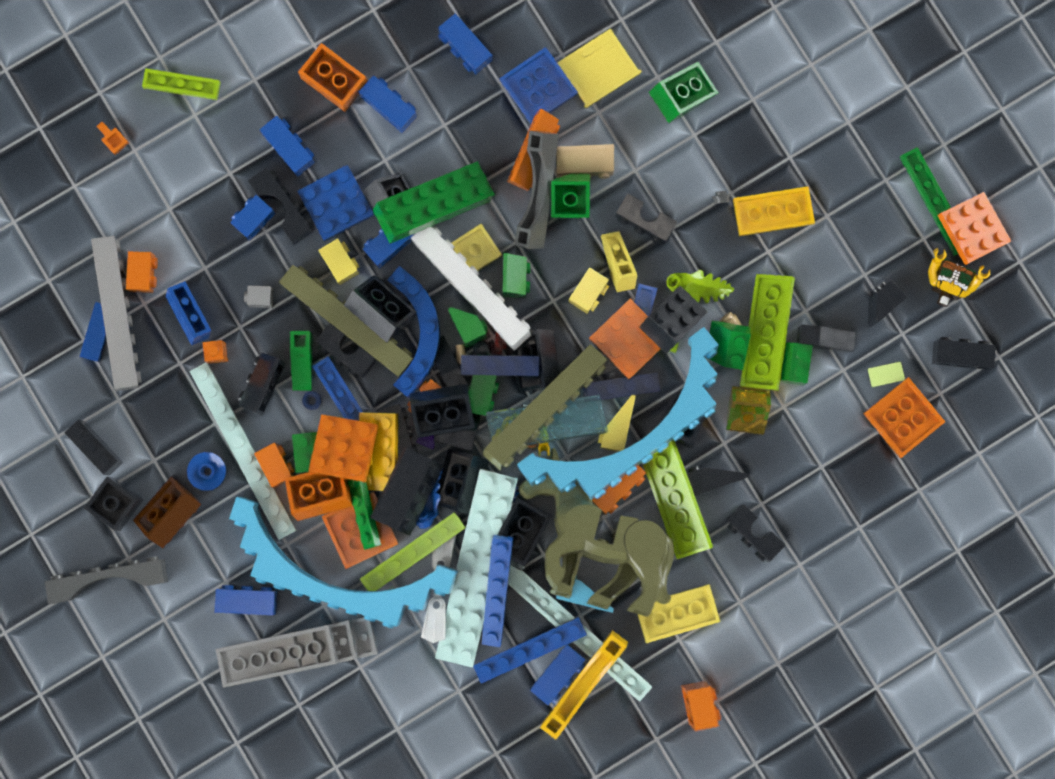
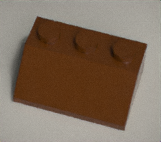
[133,476,201,548]

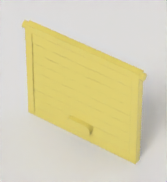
[557,29,642,109]

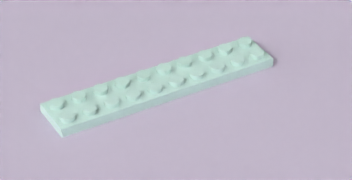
[435,469,518,668]

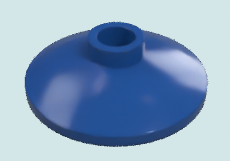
[187,452,226,491]

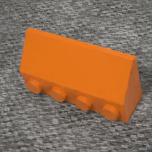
[507,109,560,191]

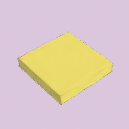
[451,223,502,271]

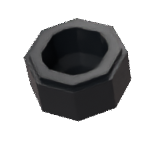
[474,341,492,355]

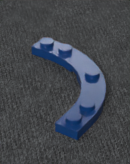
[387,266,440,398]

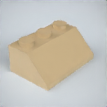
[556,144,614,179]

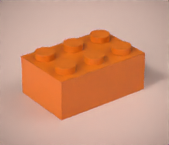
[298,43,368,112]
[285,472,353,521]
[681,681,721,731]

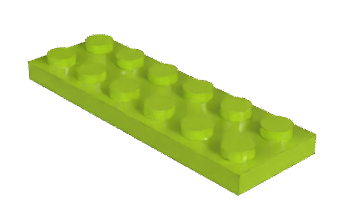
[740,274,795,391]
[642,439,713,560]

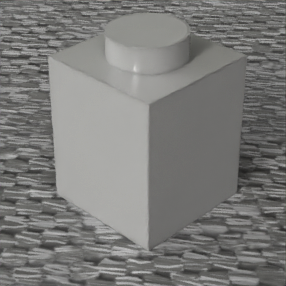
[244,286,274,308]

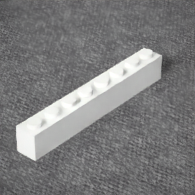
[411,226,531,351]

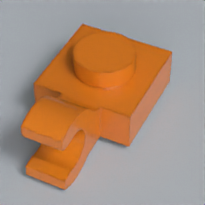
[96,122,129,155]

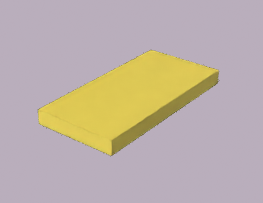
[637,584,720,643]

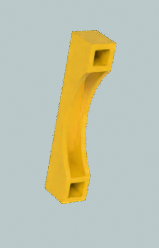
[540,630,628,740]

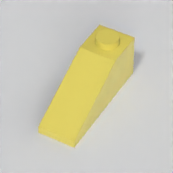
[601,231,637,292]
[598,395,636,452]

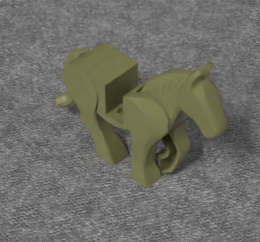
[519,448,674,617]

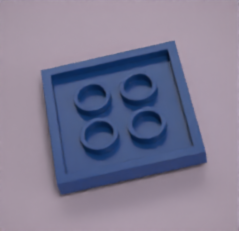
[499,47,578,124]
[297,165,374,242]

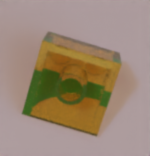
[726,386,771,435]

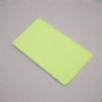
[868,362,905,387]

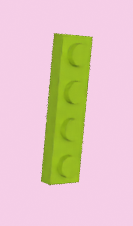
[142,68,221,100]

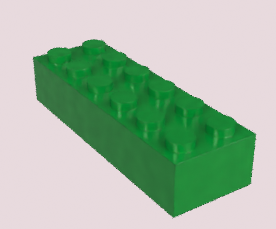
[373,161,495,244]

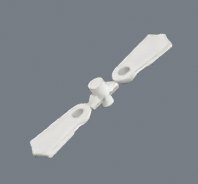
[421,535,456,643]

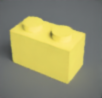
[318,238,359,285]
[568,267,609,314]

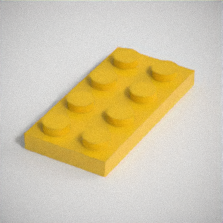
[733,187,815,236]
[359,412,398,491]

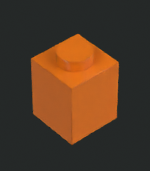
[202,340,228,364]

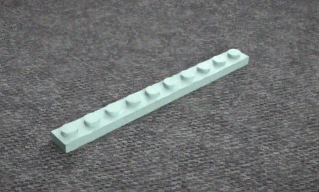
[190,363,297,540]
[508,565,652,702]

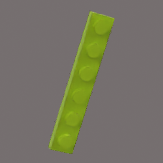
[360,512,466,591]

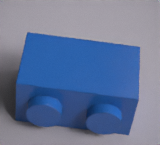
[230,195,276,241]

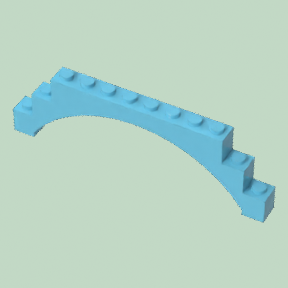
[517,327,718,500]
[229,497,458,628]

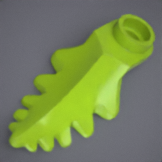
[666,270,734,303]

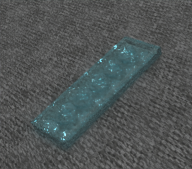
[486,395,608,446]

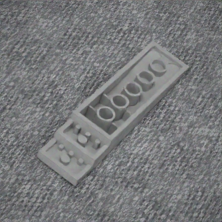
[216,617,378,688]

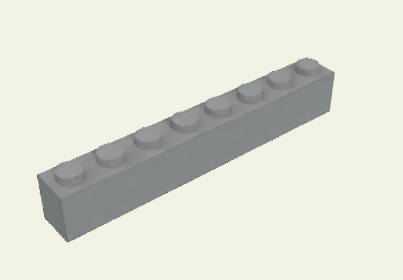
[91,236,142,391]

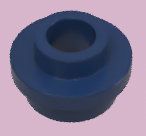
[302,391,322,410]

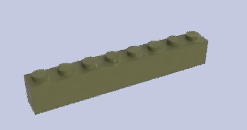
[279,265,413,378]
[483,344,608,470]

